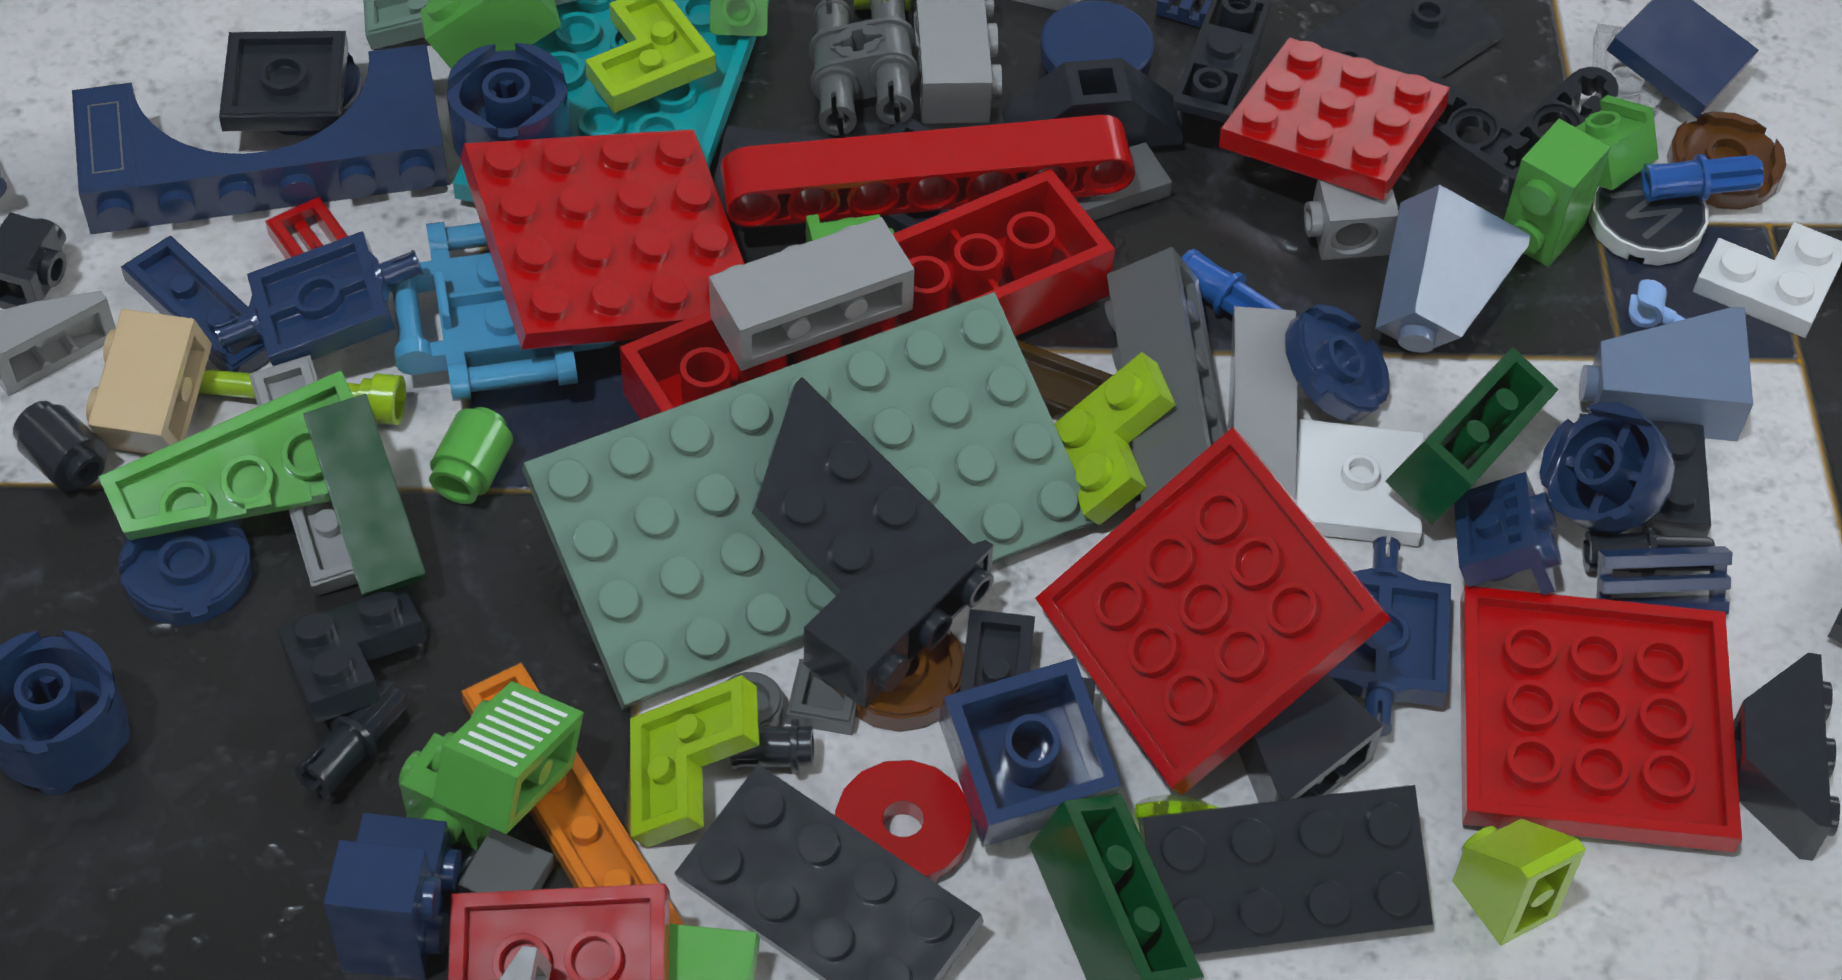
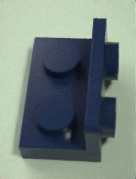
[1454,472,1562,595]

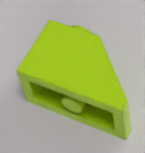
[1452,819,1586,946]

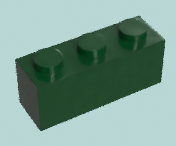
[1385,347,1559,525]
[1029,794,1204,980]

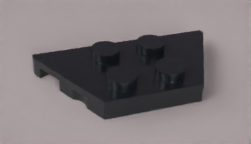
[751,377,973,596]

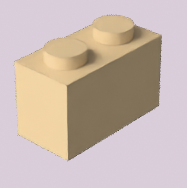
[86,308,212,454]

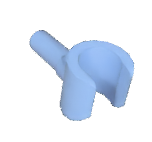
[1629,279,1685,328]

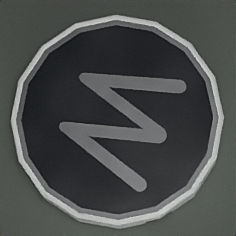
[1589,171,1709,266]

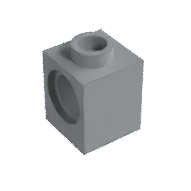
[1304,179,1399,260]

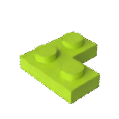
[585,0,716,113]
[1054,352,1176,525]
[630,675,759,848]

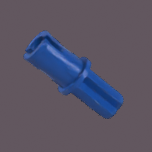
[1641,154,1764,202]
[1182,249,1283,316]

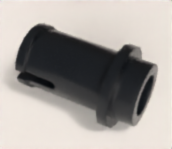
[730,719,814,774]

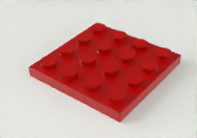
[460,129,744,350]
[1035,427,1391,796]
[1460,585,1742,853]

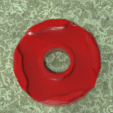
[835,760,972,883]

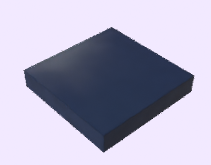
[1606,0,1759,118]

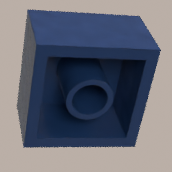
[939,658,1121,848]

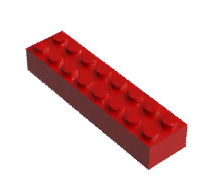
[620,169,1115,420]

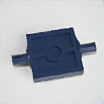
[214,231,424,366]
[1327,536,1451,737]

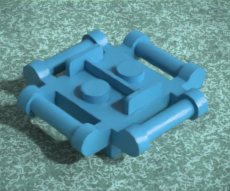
[389,221,616,401]

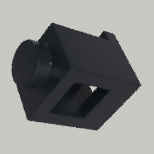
[0,212,67,309]

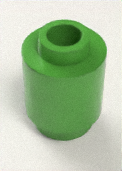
[429,407,513,504]

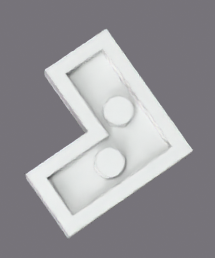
[1693,222,1842,338]

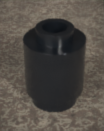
[13,401,108,491]

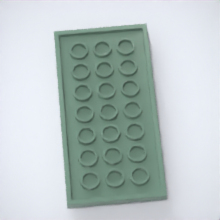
[522,292,1094,710]

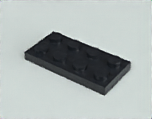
[674,764,984,980]
[1138,785,1433,955]

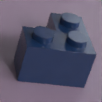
[323,813,462,980]

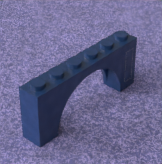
[72,44,449,234]

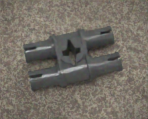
[809,0,918,135]

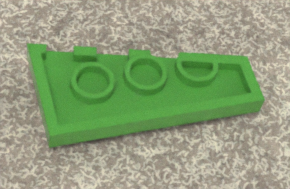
[99,370,354,540]

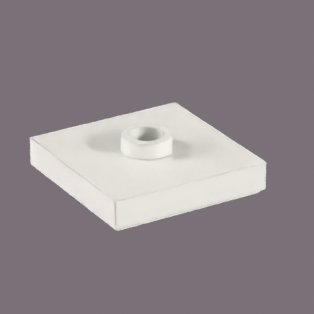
[1295,419,1423,546]

